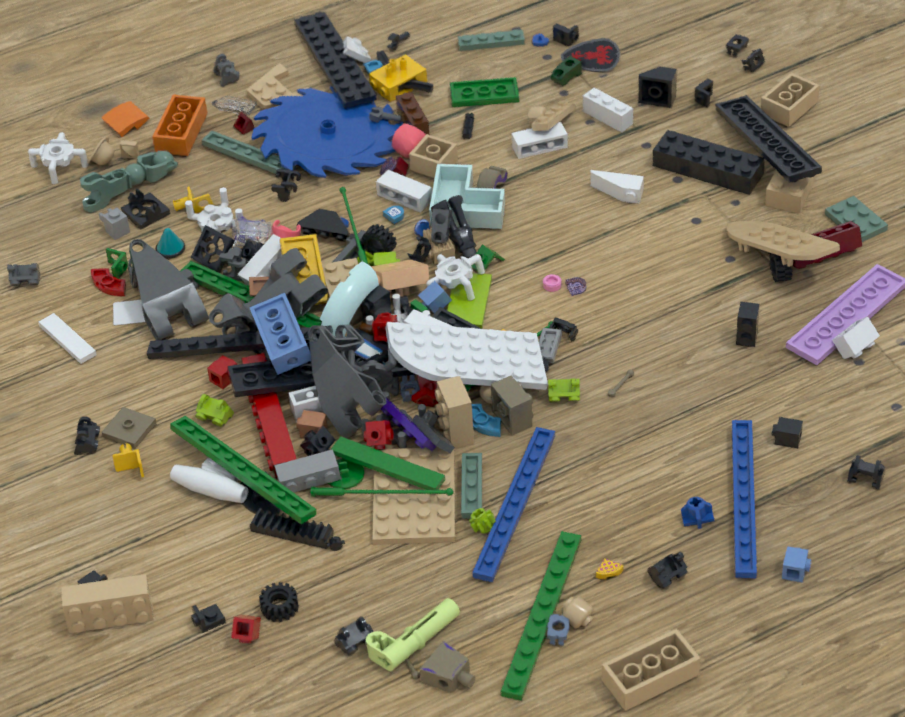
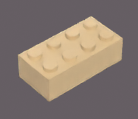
[61,574,154,634]
[602,629,701,711]

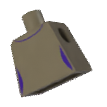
[420,641,476,693]

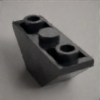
[297,209,351,242]

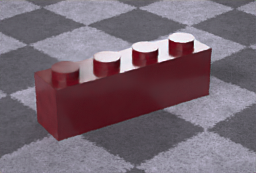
[792,221,862,269]

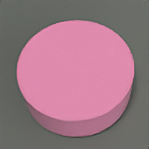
[543,274,561,292]

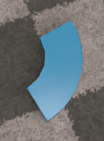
[472,404,501,437]

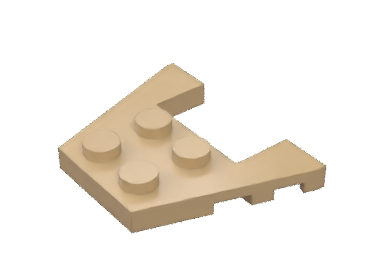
[247,63,308,110]

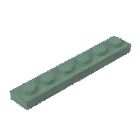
[202,131,296,174]

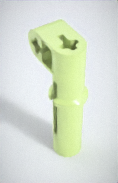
[366,598,460,671]

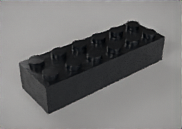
[652,130,765,195]

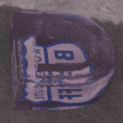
[380,157,397,175]
[565,277,587,296]

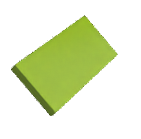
[447,273,492,329]

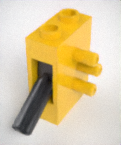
[369,54,434,102]

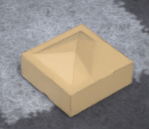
[119,140,140,159]

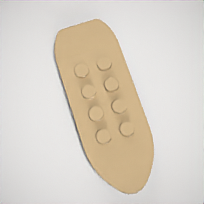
[727,221,840,267]

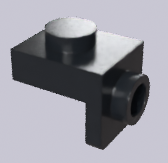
[553,23,579,47]
[694,79,713,108]

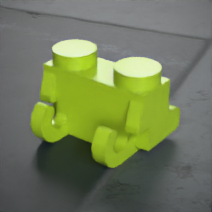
[548,378,580,402]
[195,394,234,427]

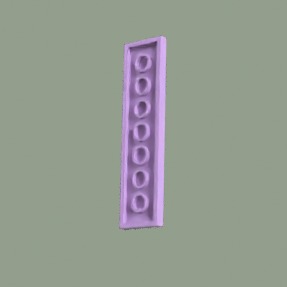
[786,264,905,365]

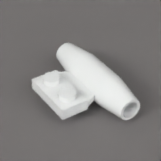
[170,457,248,503]

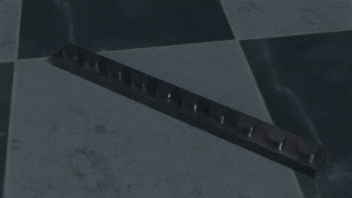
[146,325,333,359]

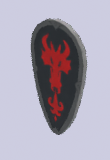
[561,38,620,72]

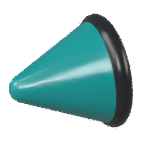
[155,228,186,259]

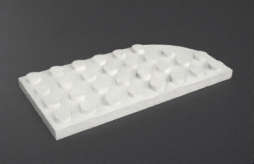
[386,322,548,390]

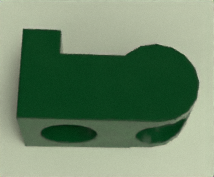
[551,56,582,86]

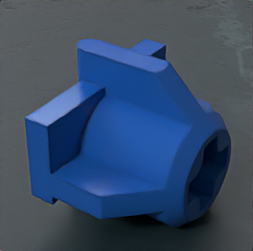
[681,497,714,529]

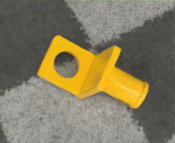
[173,186,214,214]
[112,443,144,478]

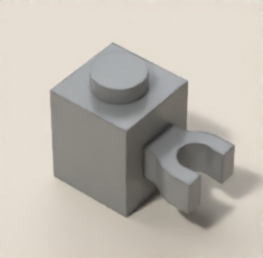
[99,208,130,240]

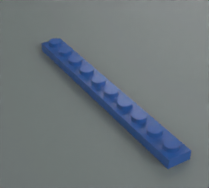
[732,420,757,578]
[472,427,555,582]

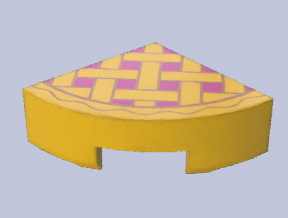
[596,559,624,579]

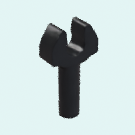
[387,31,410,50]
[400,295,413,315]

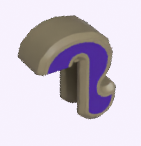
[476,166,508,189]

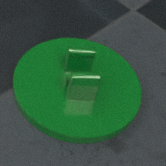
[328,458,365,489]

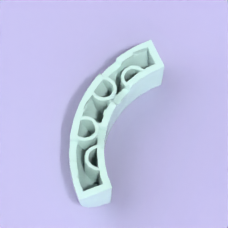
[320,262,379,337]

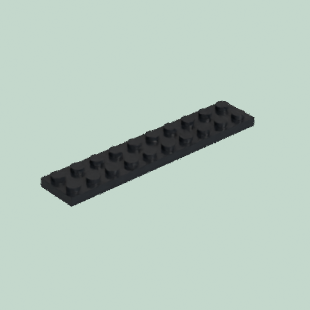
[294,12,377,109]
[715,95,822,183]
[227,355,416,397]

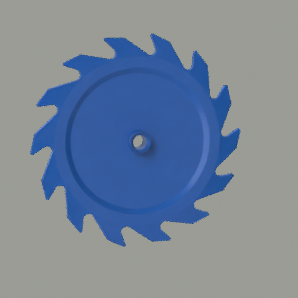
[252,86,403,178]

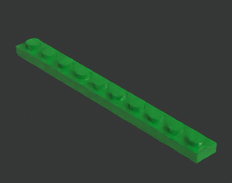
[180,261,322,328]
[170,415,317,524]
[501,531,582,701]

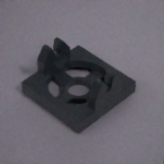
[121,189,170,229]
[190,225,235,273]

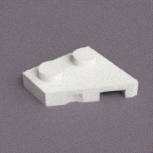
[343,36,371,63]

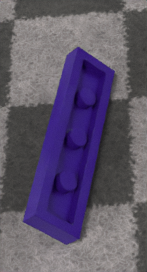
[381,397,437,451]

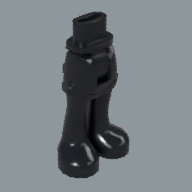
[430,195,477,258]

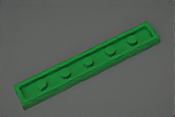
[330,436,445,490]

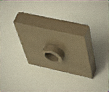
[102,407,156,449]

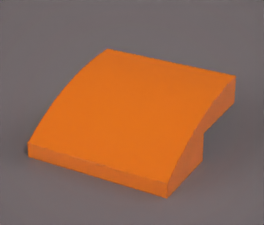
[101,101,150,137]

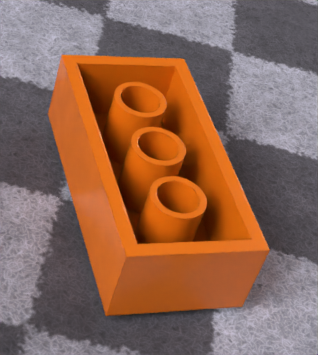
[152,94,208,156]

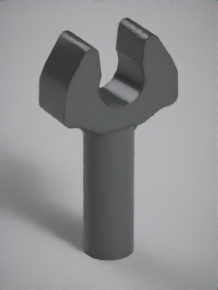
[369,107,402,122]

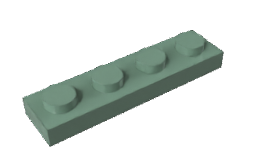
[458,30,525,51]
[461,453,482,519]

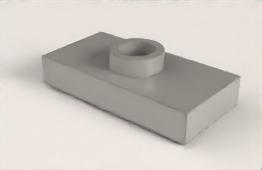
[539,328,562,363]

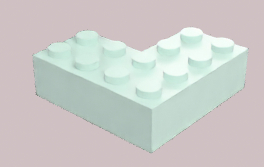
[429,164,505,229]

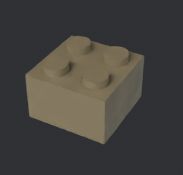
[491,376,533,436]

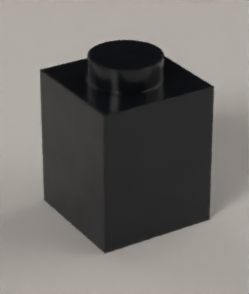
[772,417,803,449]

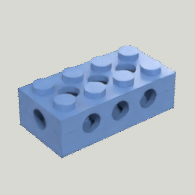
[250,293,311,375]

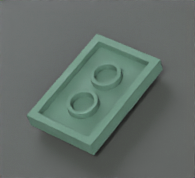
[825,196,888,242]

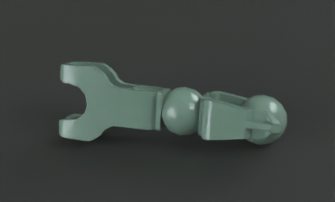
[80,150,178,213]

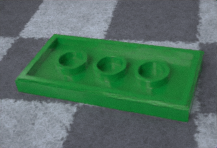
[450,77,519,108]

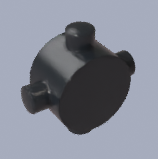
[327,536,345,551]

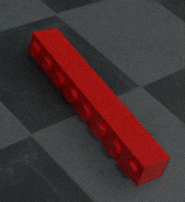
[242,353,297,479]

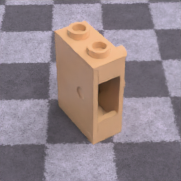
[371,260,429,299]

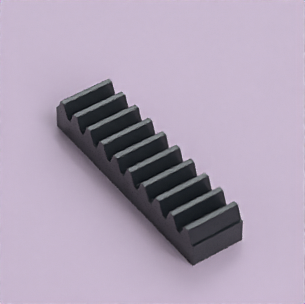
[250,508,334,549]

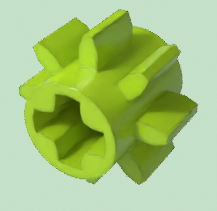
[469,508,496,534]

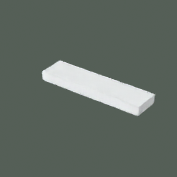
[39,313,97,364]

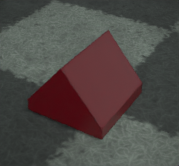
[233,112,255,135]
[391,156,409,177]

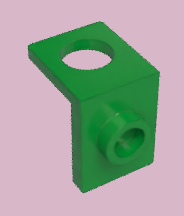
[472,244,505,271]
[106,248,128,279]

